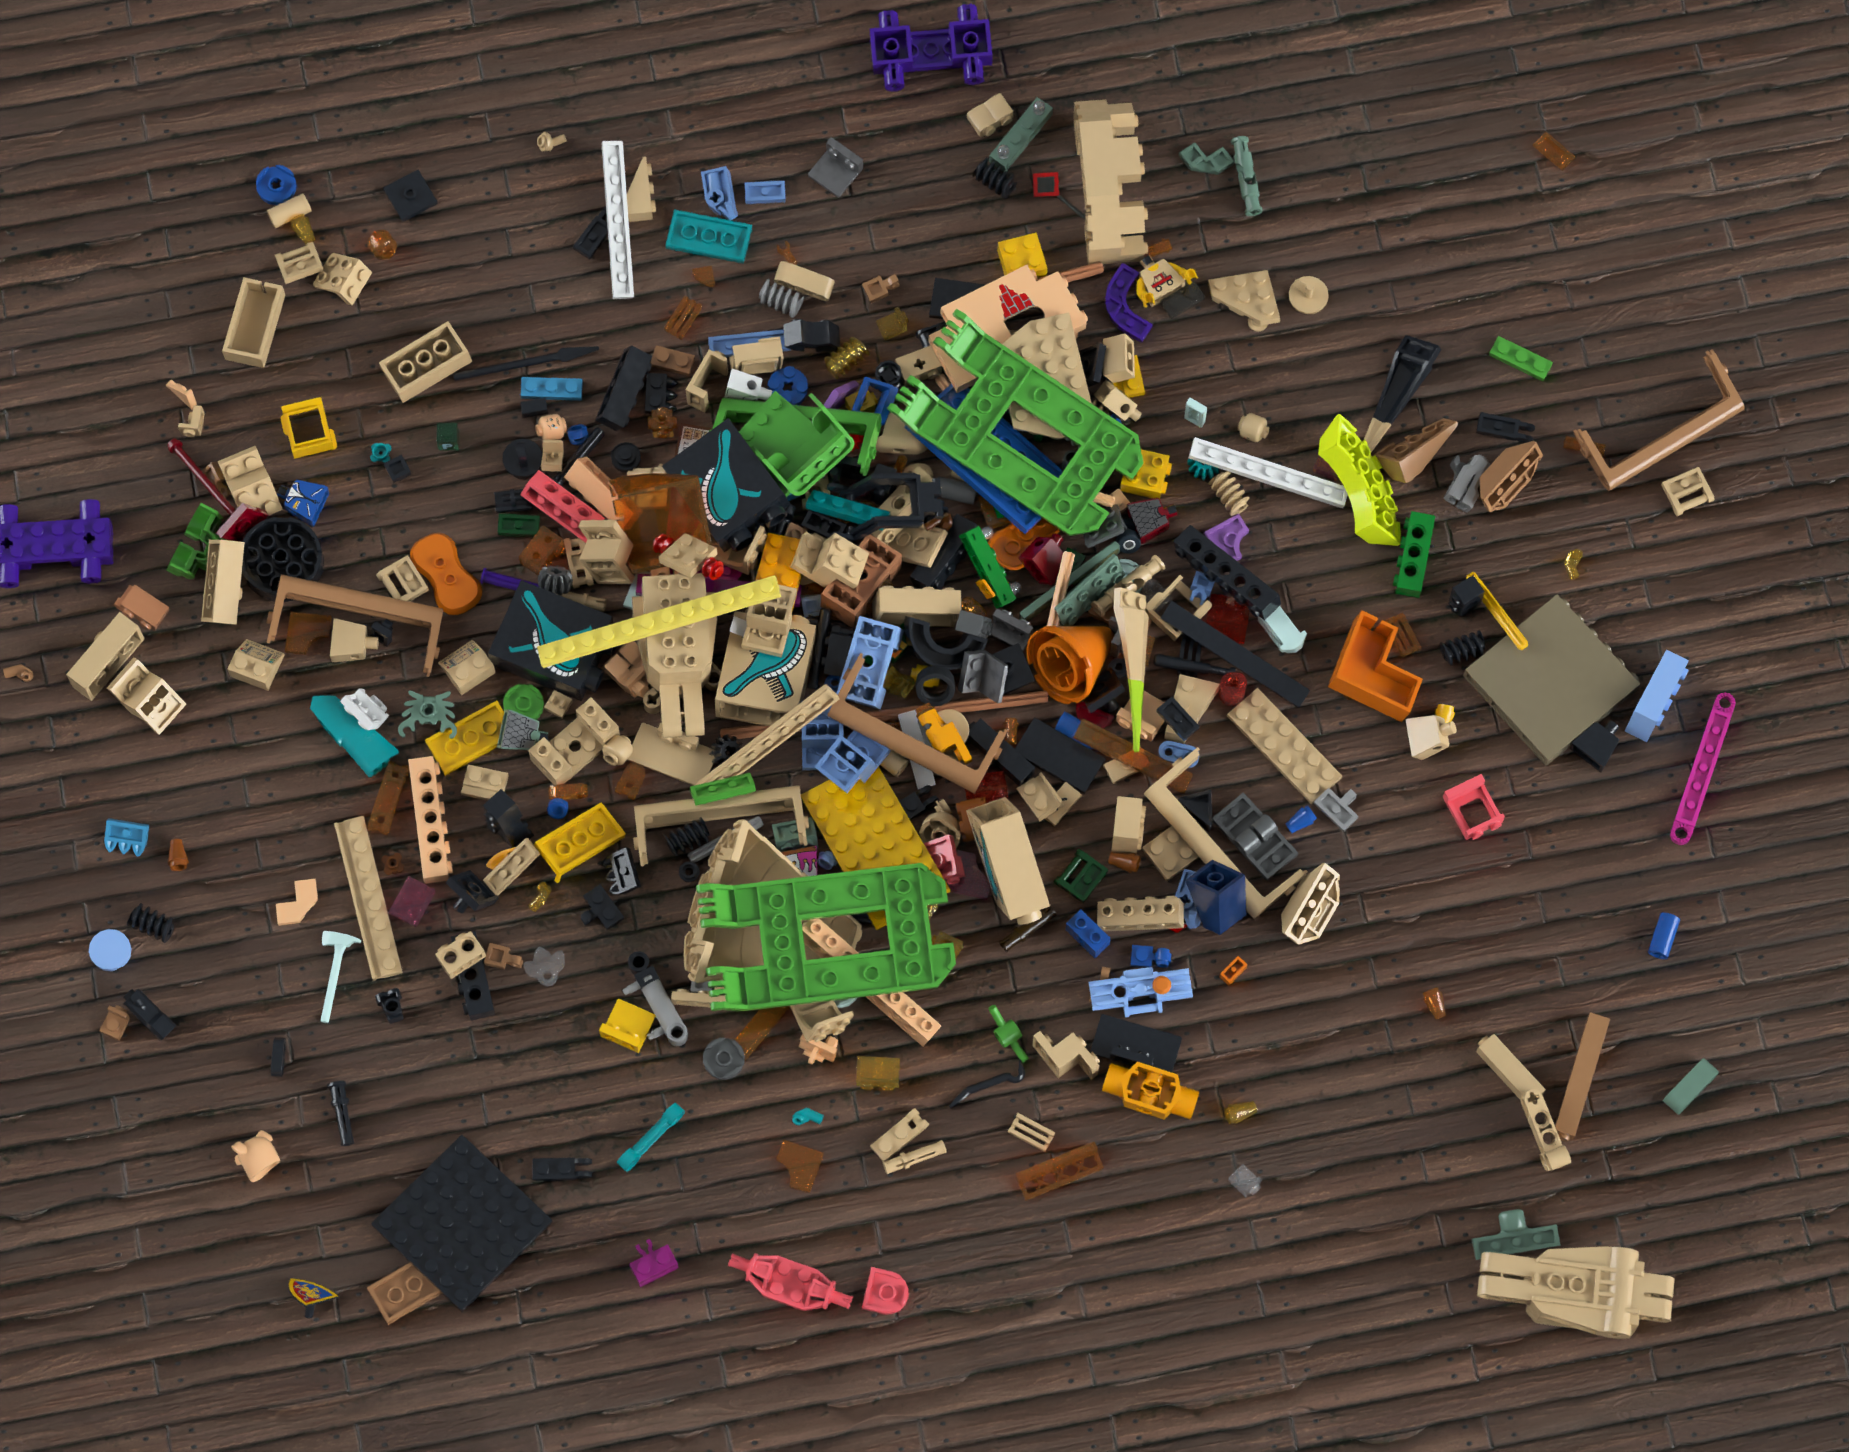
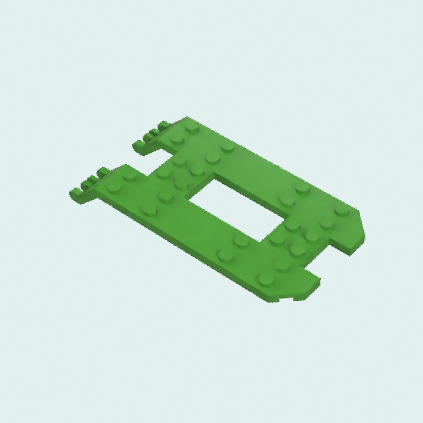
[887,309,1144,536]
[696,863,956,1011]

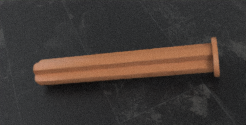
[1036,262,1104,282]

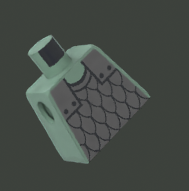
[497,710,548,750]

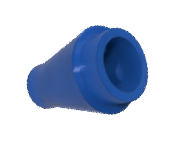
[1285,805,1317,834]

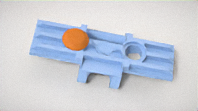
[1089,967,1193,1018]

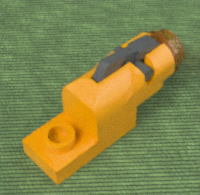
[915,703,972,765]

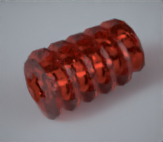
[1219,672,1247,706]

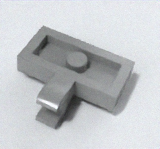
[1314,788,1358,832]

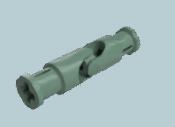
[1231,136,1263,216]

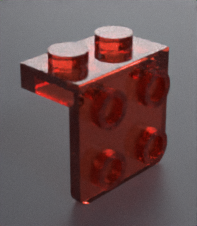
[1206,594,1250,645]

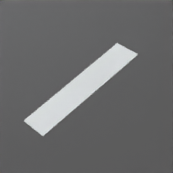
[898,710,936,789]

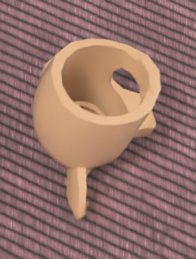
[231,1130,280,1182]

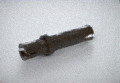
[999,906,1057,952]

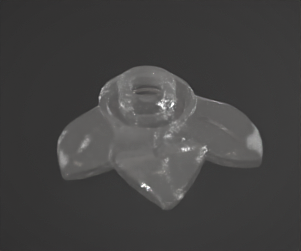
[524,946,565,986]

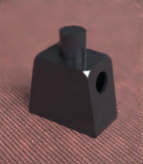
[1570,720,1619,773]

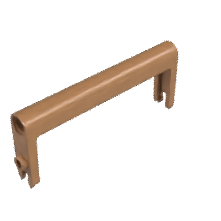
[1573,349,1745,491]
[267,574,443,677]
[827,653,1008,794]

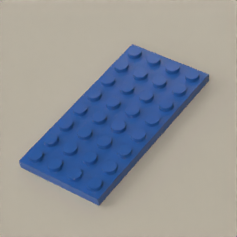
[904,384,1063,534]

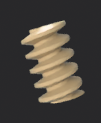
[1208,471,1250,517]

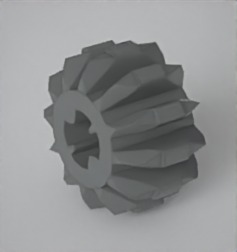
[538,565,573,595]

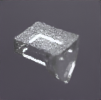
[1140,579,1172,613]

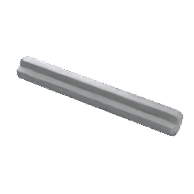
[688,816,763,863]

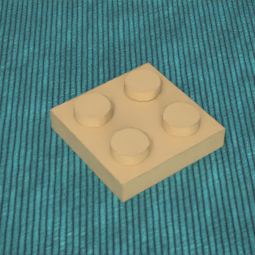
[1142,826,1200,881]

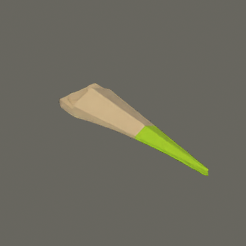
[1113,587,1149,752]

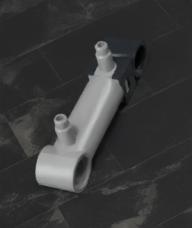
[622,951,688,1047]

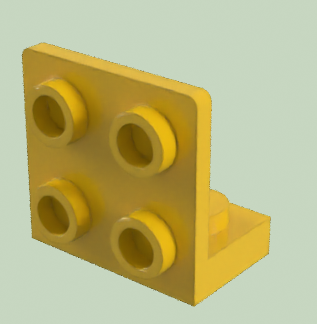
[599,999,656,1053]

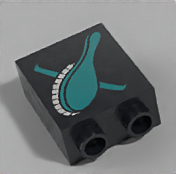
[662,418,791,553]
[488,580,617,701]

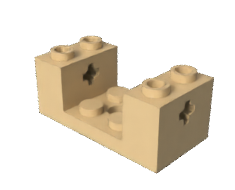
[528,697,620,789]

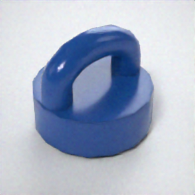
[567,424,588,445]
[547,798,569,819]

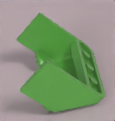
[751,393,854,496]

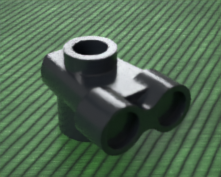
[375,988,404,1024]

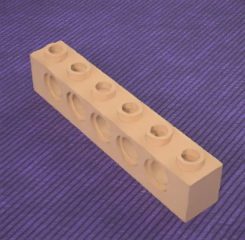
[408,756,453,884]

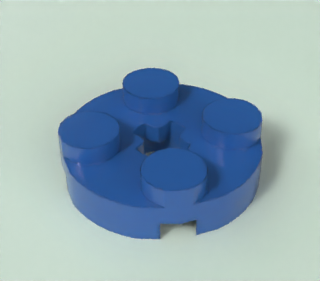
[256,165,297,205]
[768,366,808,405]

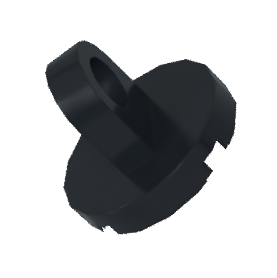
[502,439,543,479]

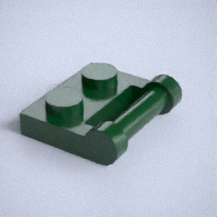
[1053,849,1109,904]

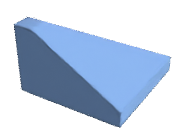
[801,594,821,618]

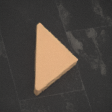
[166,380,197,410]

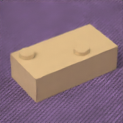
[379,321,472,403]
[201,540,245,624]
[66,612,144,701]

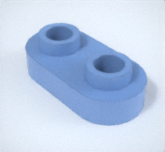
[1158,741,1199,768]

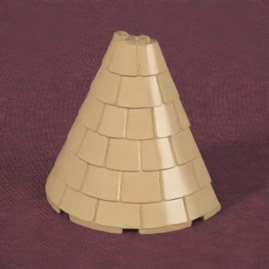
[684,820,862,983]

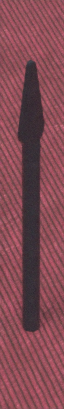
[453,346,599,381]

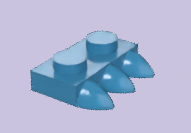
[104,818,149,857]

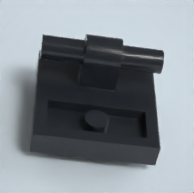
[827,456,868,484]

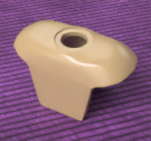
[876,412,928,455]

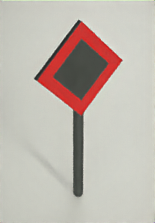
[1033,172,1085,219]

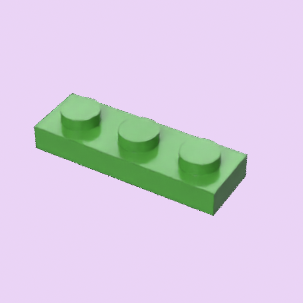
[1489,336,1553,382]
[690,773,756,806]

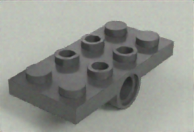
[1212,792,1299,881]

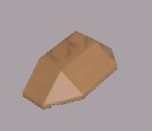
[1480,441,1543,512]

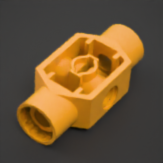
[1102,1062,1200,1120]

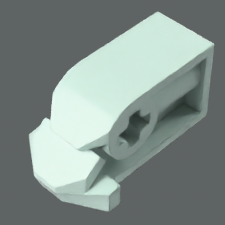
[1258,606,1307,653]

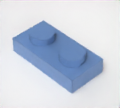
[745,181,786,204]

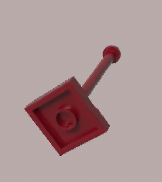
[167,438,269,542]

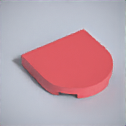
[862,1267,909,1315]

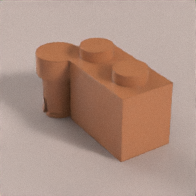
[114,585,169,631]

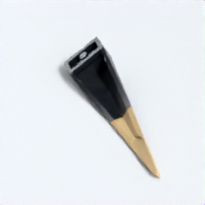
[1364,335,1441,452]

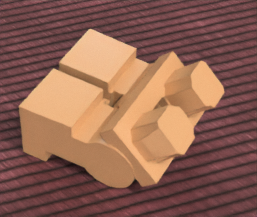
[601,641,650,698]

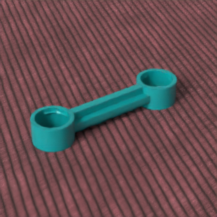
[617,1102,685,1172]

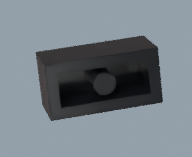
[520,398,548,418]

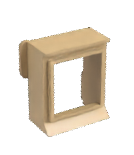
[729,337,784,375]
[1146,575,1212,641]

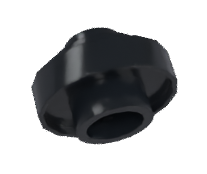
[611,442,641,473]

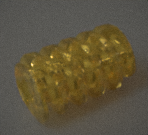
[824,337,870,380]

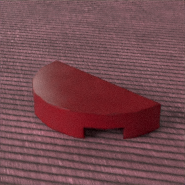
[1076,701,1115,730]

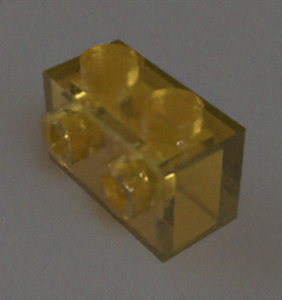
[856,1056,900,1091]

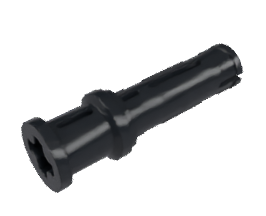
[327,1081,355,1146]

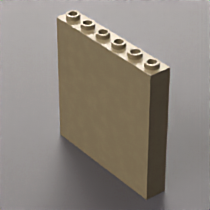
[1463,594,1640,766]

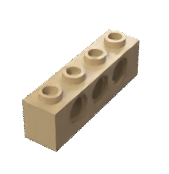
[871,466,942,545]

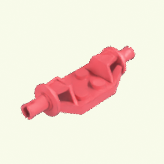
[728,1253,853,1311]

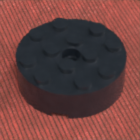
[242,517,324,602]

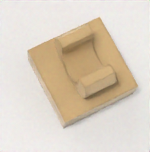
[544,690,573,719]

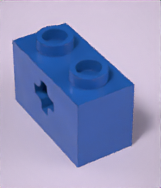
[1065,909,1111,958]

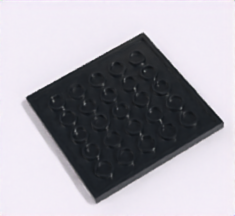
[371,1134,553,1312]

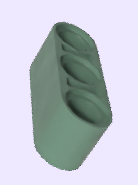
[1663,1058,1720,1115]

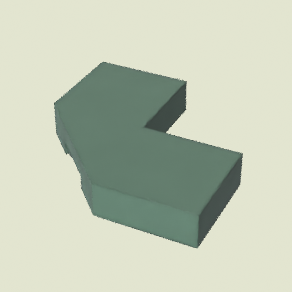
[1178,142,1235,175]

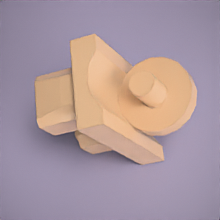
[799,1034,838,1065]

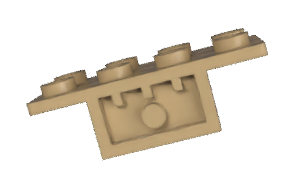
[627,723,715,786]

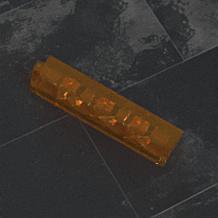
[1016,1141,1104,1201]

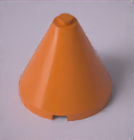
[1026,626,1114,704]

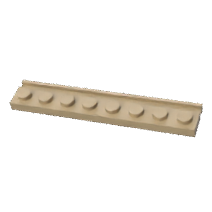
[334,816,403,981]

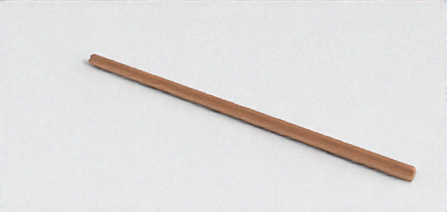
[720,691,1048,739]

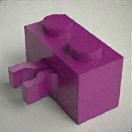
[630,1239,678,1287]

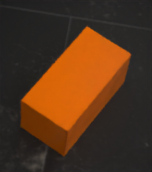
[1219,956,1248,986]

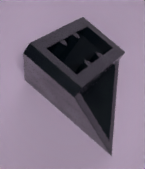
[1178,789,1212,832]

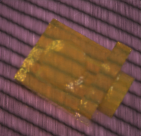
[876,307,909,340]
[883,666,916,698]

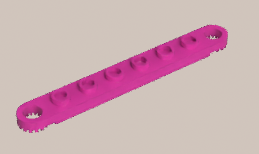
[1670,692,1736,845]

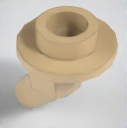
[537,132,567,152]

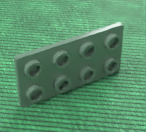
[1054,554,1125,626]

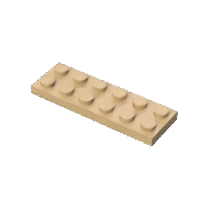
[1227,688,1342,805]

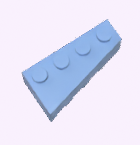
[1625,649,1689,742]

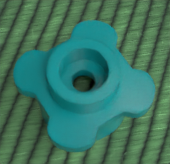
[370,443,392,463]

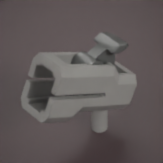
[1444,455,1491,512]

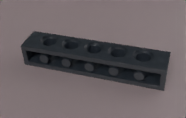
[1173,525,1281,621]

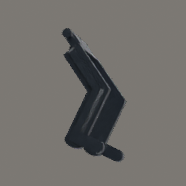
[827,473,944,543]

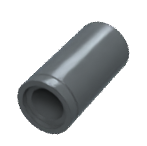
[938,476,977,505]

